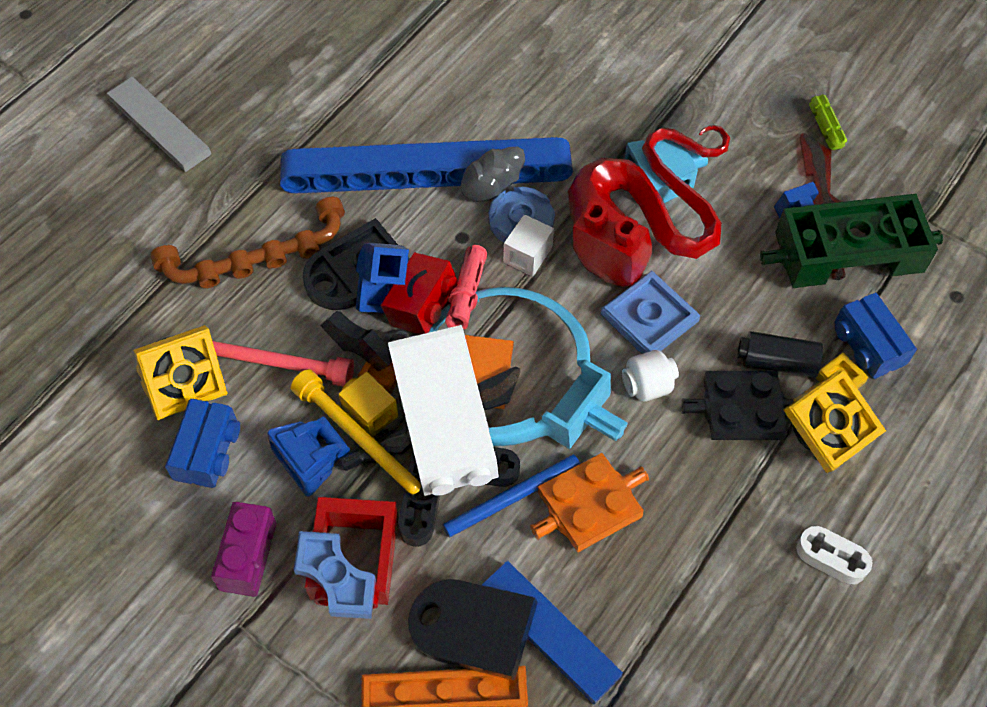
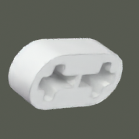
[796,526,873,584]

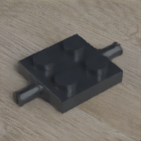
[681,371,794,440]

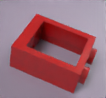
[305,497,398,609]

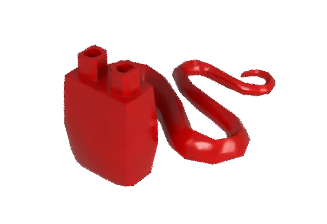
[568,125,730,287]

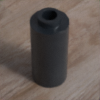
[737,331,823,378]

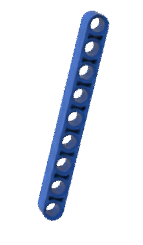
[280,137,573,193]

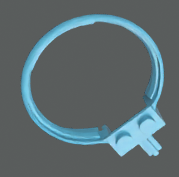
[428,287,628,449]

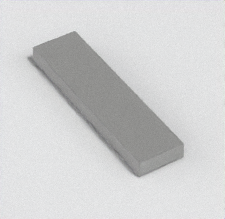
[107,77,211,172]

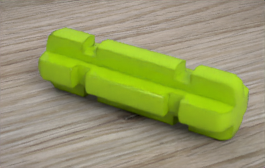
[809,94,847,151]

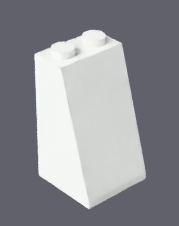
[388,325,499,496]

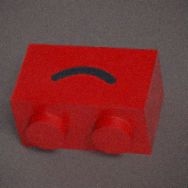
[381,252,458,335]

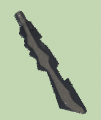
[340,367,520,471]

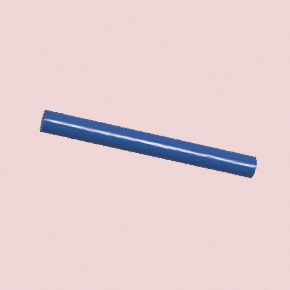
[442,454,580,538]

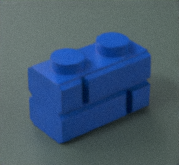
[834,292,917,379]
[165,399,240,488]

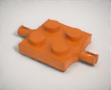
[530,453,649,553]

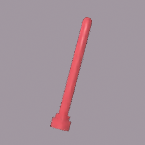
[212,341,354,387]

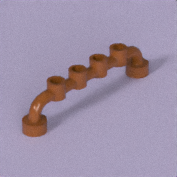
[150,196,345,289]

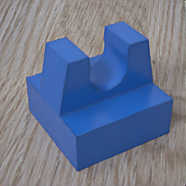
[774,182,819,218]

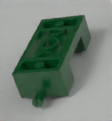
[760,194,943,288]

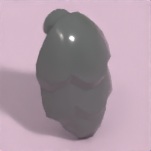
[461,147,525,202]

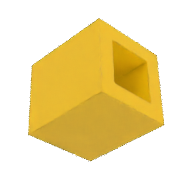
[339,372,398,437]

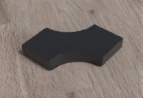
[320,311,392,372]

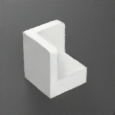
[503,215,554,277]

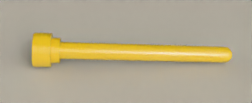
[291,369,421,494]

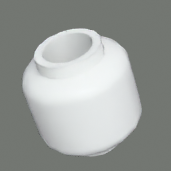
[622,350,679,402]

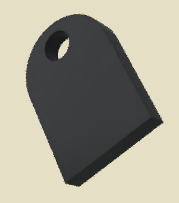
[303,218,410,310]
[408,579,538,681]

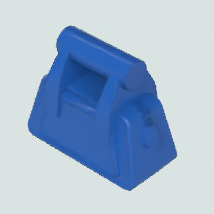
[268,417,350,497]

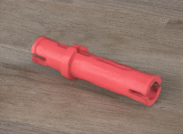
[445,245,487,330]

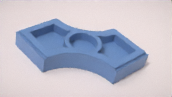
[294,531,376,619]

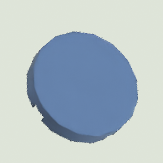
[488,187,555,242]

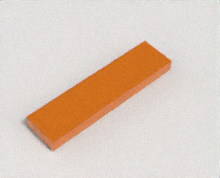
[361,666,528,707]

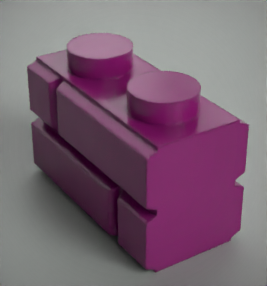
[211,502,277,597]

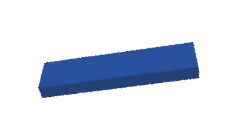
[482,560,623,705]

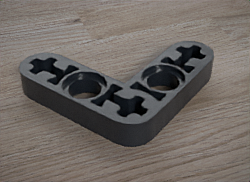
[399,447,520,547]

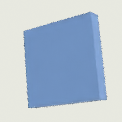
[601,271,701,354]

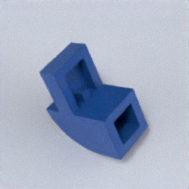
[356,243,409,313]

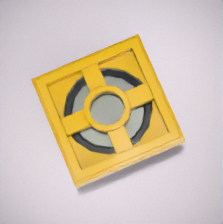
[133,325,228,420]
[783,368,886,473]

